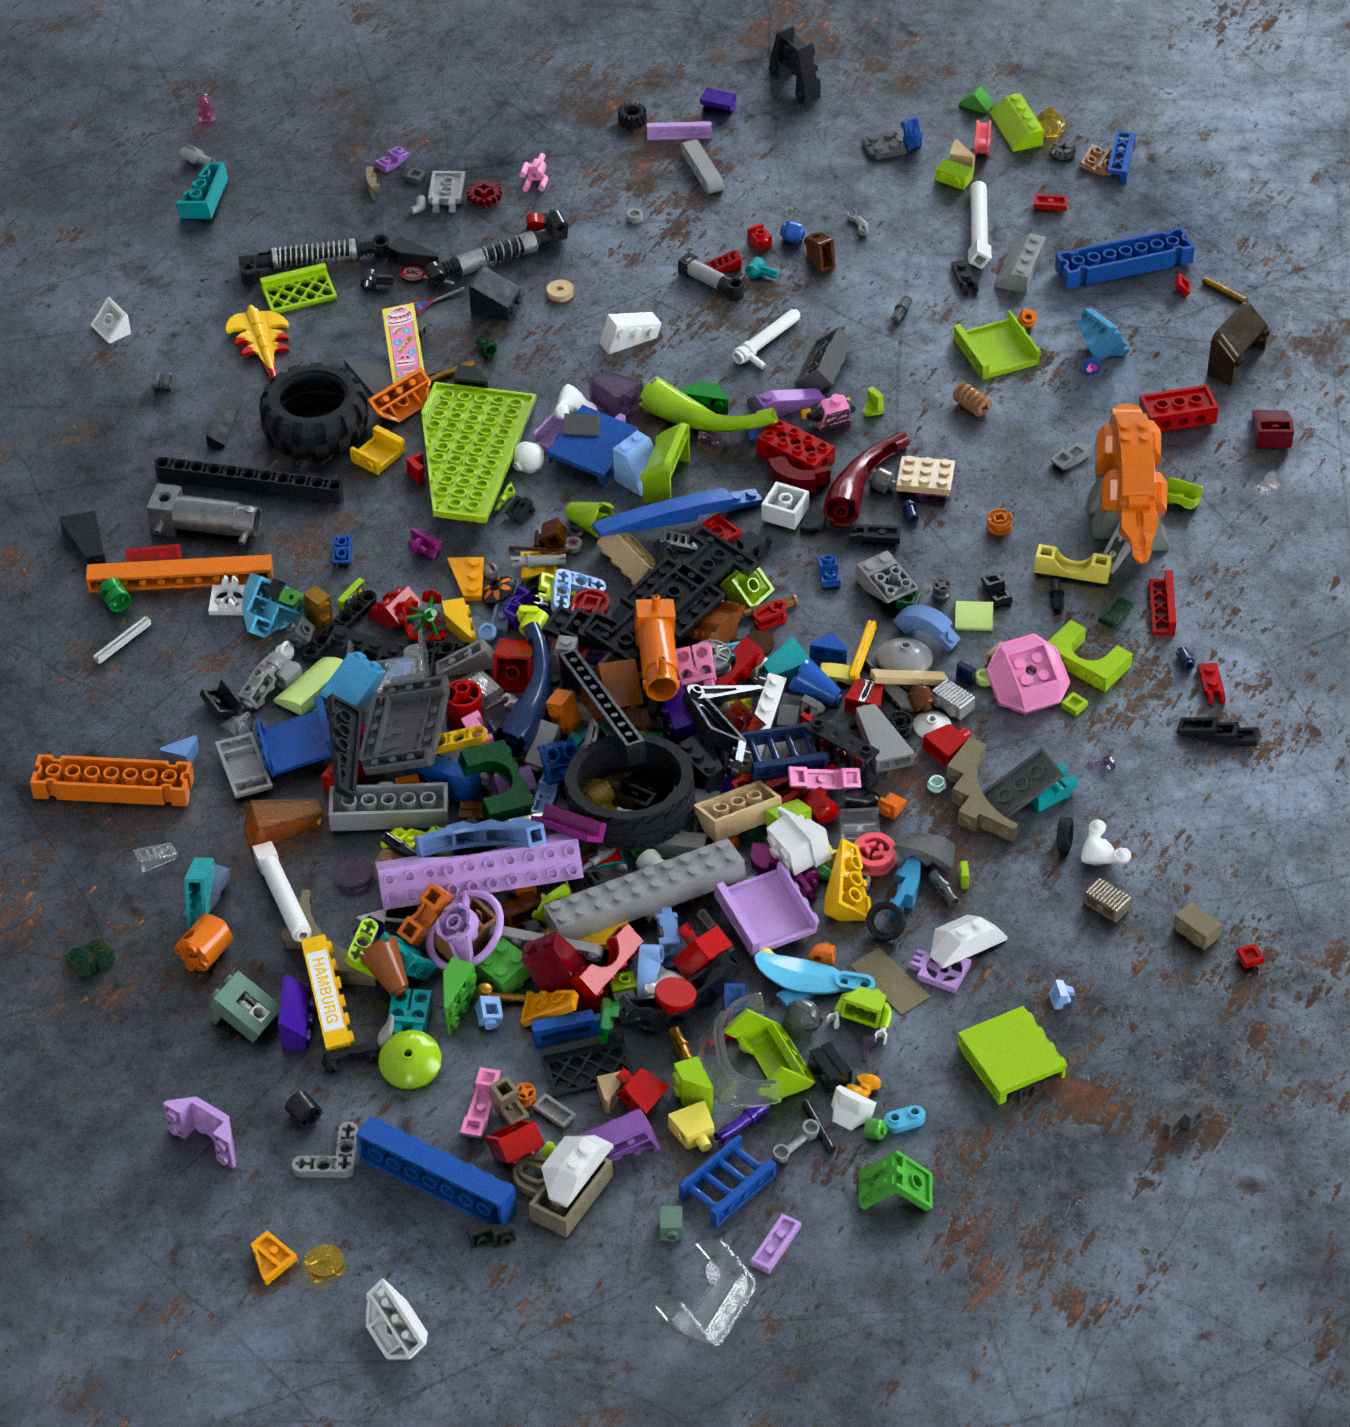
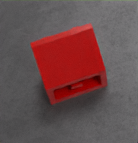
[367,586,422,629]

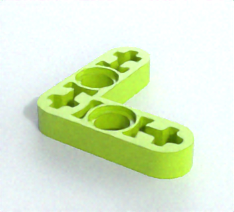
[345,918,378,978]

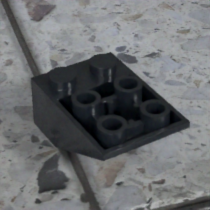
[613,771,675,810]

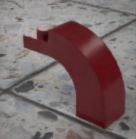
[768,455,831,493]

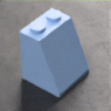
[613,430,654,496]

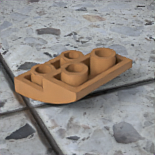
[1079,143,1122,176]

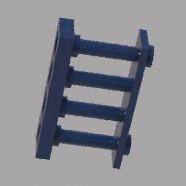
[741,723,829,781]

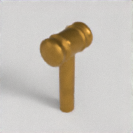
[475,982,525,1004]

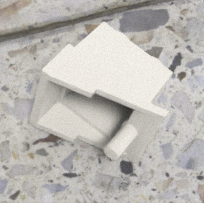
[767,806,831,876]

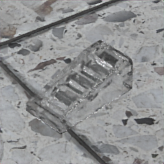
[133,842,179,872]

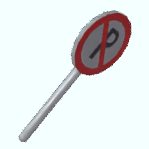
[400,266,454,284]

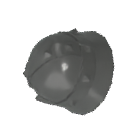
[782,999,823,1040]

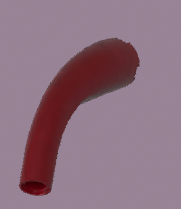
[823,431,910,526]

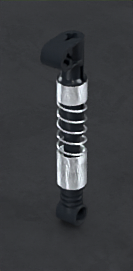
[424,210,568,285]

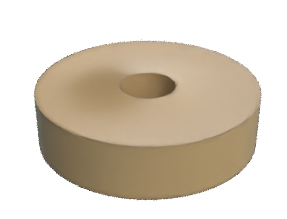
[547,280,574,302]

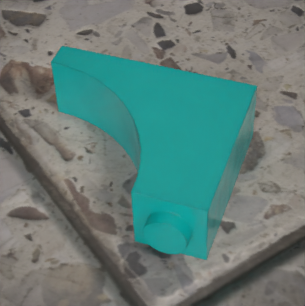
[184,857,215,931]

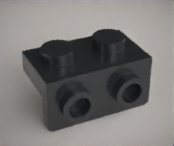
[200,679,242,718]

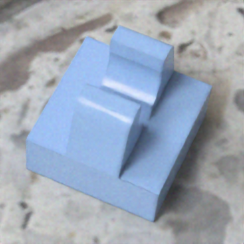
[1048,980,1075,1009]

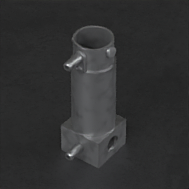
[147,483,261,545]

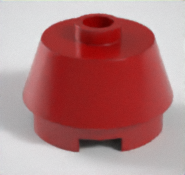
[803,786,840,825]

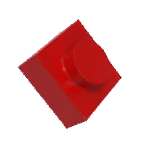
[1174,273,1191,297]
[1236,943,1264,969]

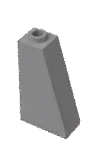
[855,704,914,773]

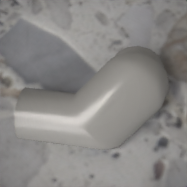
[409,195,427,215]

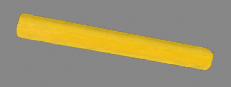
[848,620,877,682]

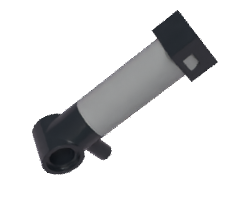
[678,252,745,302]

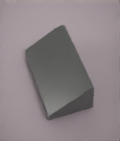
[563,413,600,437]

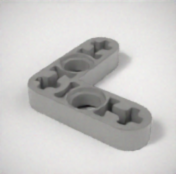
[292,1121,358,1178]

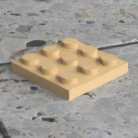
[896,456,955,496]

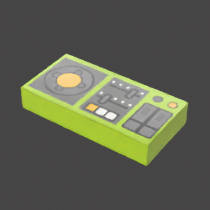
[337,578,366,613]

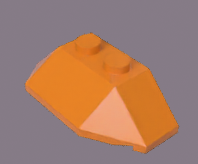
[367,367,431,423]

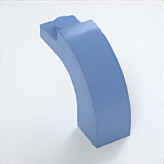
[893,604,961,652]

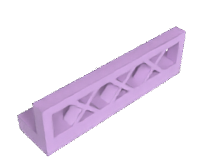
[647,122,712,140]

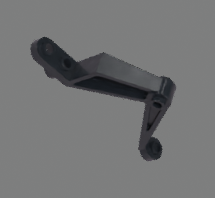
[681,674,767,777]

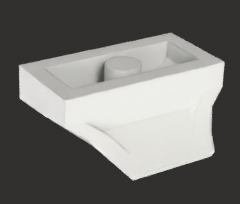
[831,1085,876,1131]

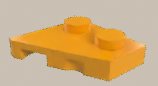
[251,1231,298,1286]

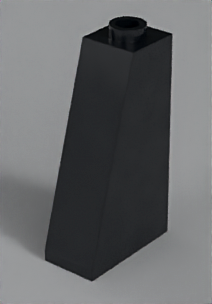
[59,511,106,568]

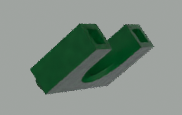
[458,740,534,822]

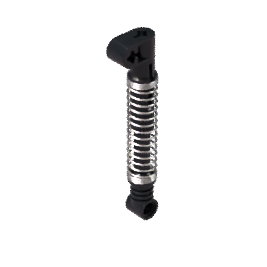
[238,234,389,285]

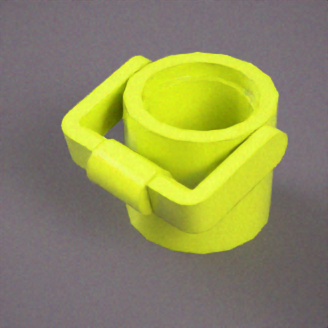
[517,605,549,637]

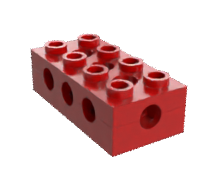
[1139,384,1219,432]
[756,418,835,470]

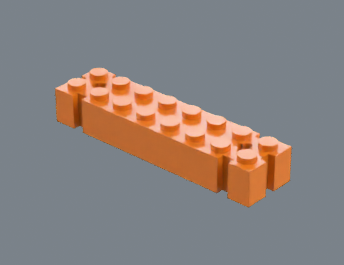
[30,754,194,806]

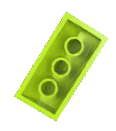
[989,93,1044,152]

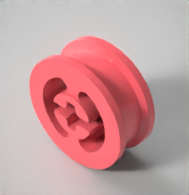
[974,120,991,156]
[854,832,896,877]

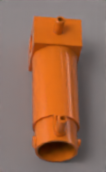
[634,595,680,701]

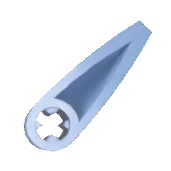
[637,944,664,996]

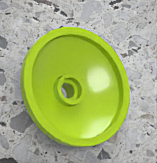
[378,1030,442,1090]

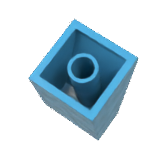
[320,651,386,711]

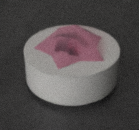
[564,536,582,553]

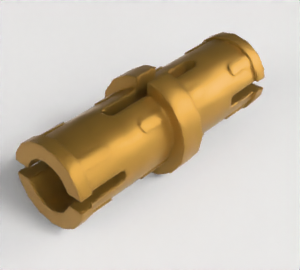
[668,1026,693,1061]

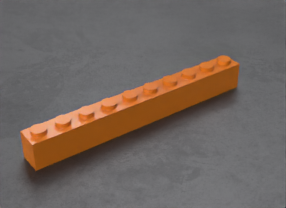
[86,554,273,593]

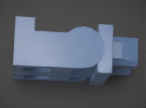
[656,907,680,969]

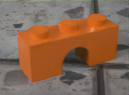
[396,882,454,946]

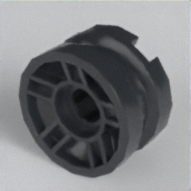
[887,711,913,740]

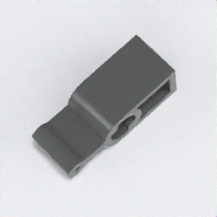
[777,693,803,727]

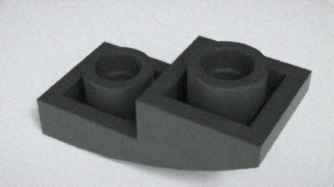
[467,1224,516,1249]

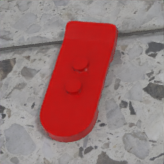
[551,589,610,660]

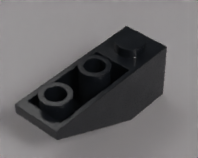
[387,236,439,268]

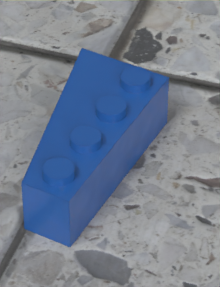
[404,754,481,802]

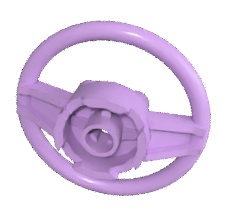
[426,890,504,970]

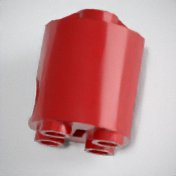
[445,679,484,731]

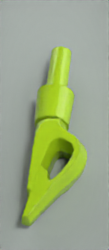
[495,481,515,511]

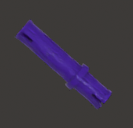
[714,1099,770,1145]

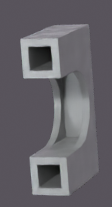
[657,785,720,858]

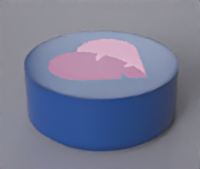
[1082,357,1101,375]

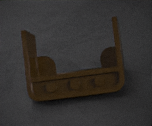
[1207,302,1270,386]

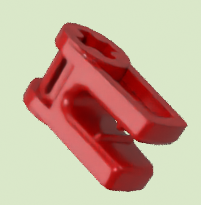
[753,600,787,631]

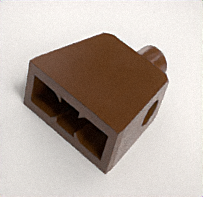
[804,232,835,272]

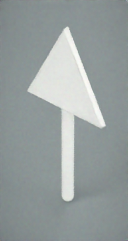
[355,909,405,924]

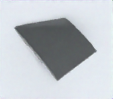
[893,833,956,873]

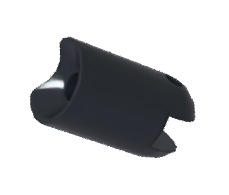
[845,789,880,809]

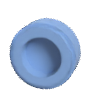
[478,622,497,642]

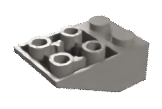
[855,550,918,604]

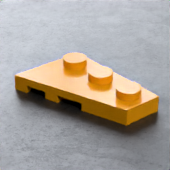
[447,557,484,601]
[520,990,579,1027]

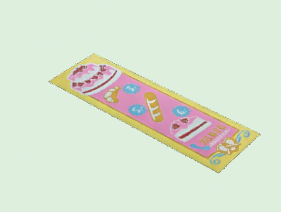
[382,303,425,384]

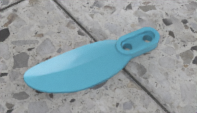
[754,952,875,994]

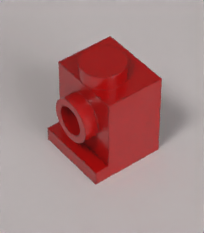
[747,223,772,252]

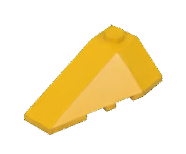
[824,838,871,921]

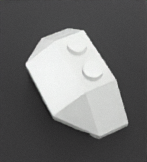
[930,915,1008,968]
[541,1135,613,1208]
[366,1279,428,1360]

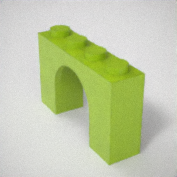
[1047,620,1133,692]

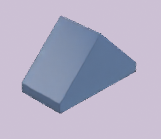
[160,735,199,765]

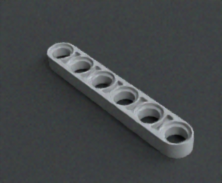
[488,925,604,962]

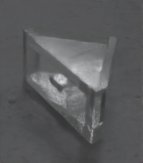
[221,711,253,737]

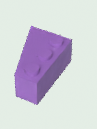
[582,1109,661,1161]

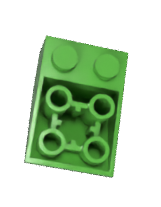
[443,957,478,1035]

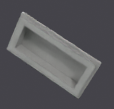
[531,1093,577,1129]

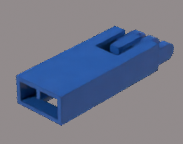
[531,1009,601,1048]

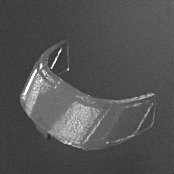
[697,992,782,1108]

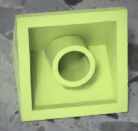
[955,601,993,631]

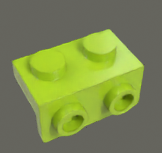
[1167,477,1203,509]

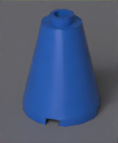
[788,659,843,707]

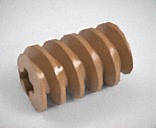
[953,381,992,416]

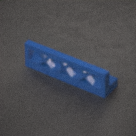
[1107,130,1136,185]

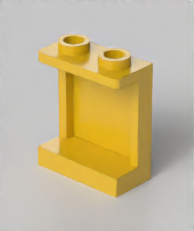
[350,425,405,475]

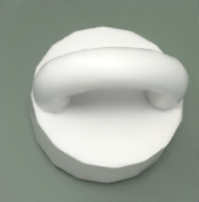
[275,640,294,660]

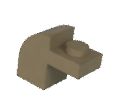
[489,1075,530,1125]

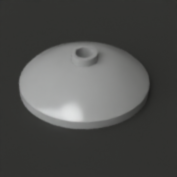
[876,637,933,671]

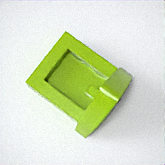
[863,386,884,417]

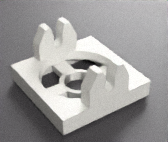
[208,575,245,615]

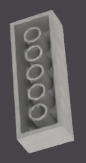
[328,782,449,831]

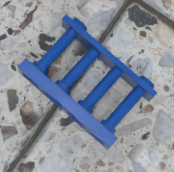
[679,1134,776,1227]

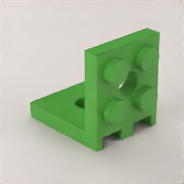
[859,1150,933,1212]

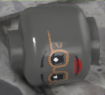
[868,467,896,493]

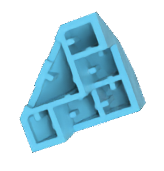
[242,572,306,638]

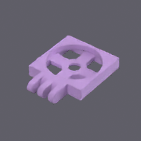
[908,949,971,994]

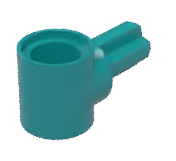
[745,257,779,279]

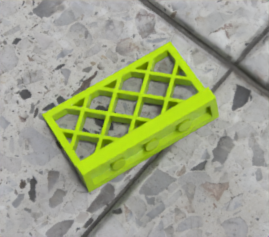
[260,263,337,313]

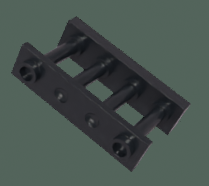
[804,716,880,791]

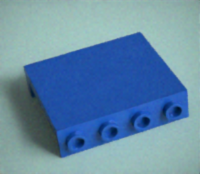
[546,405,638,487]

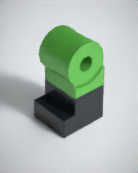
[266,578,304,607]

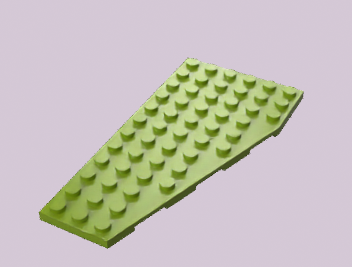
[421,382,537,523]

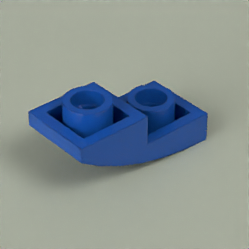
[332,535,352,565]
[818,555,841,588]

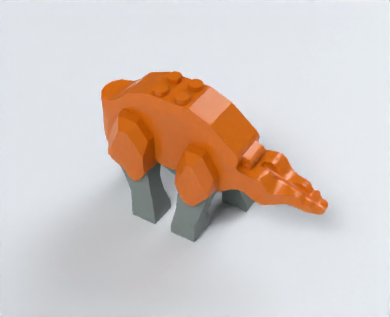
[1088,403,1168,565]

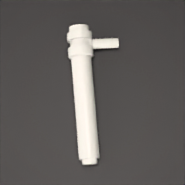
[732,309,801,370]

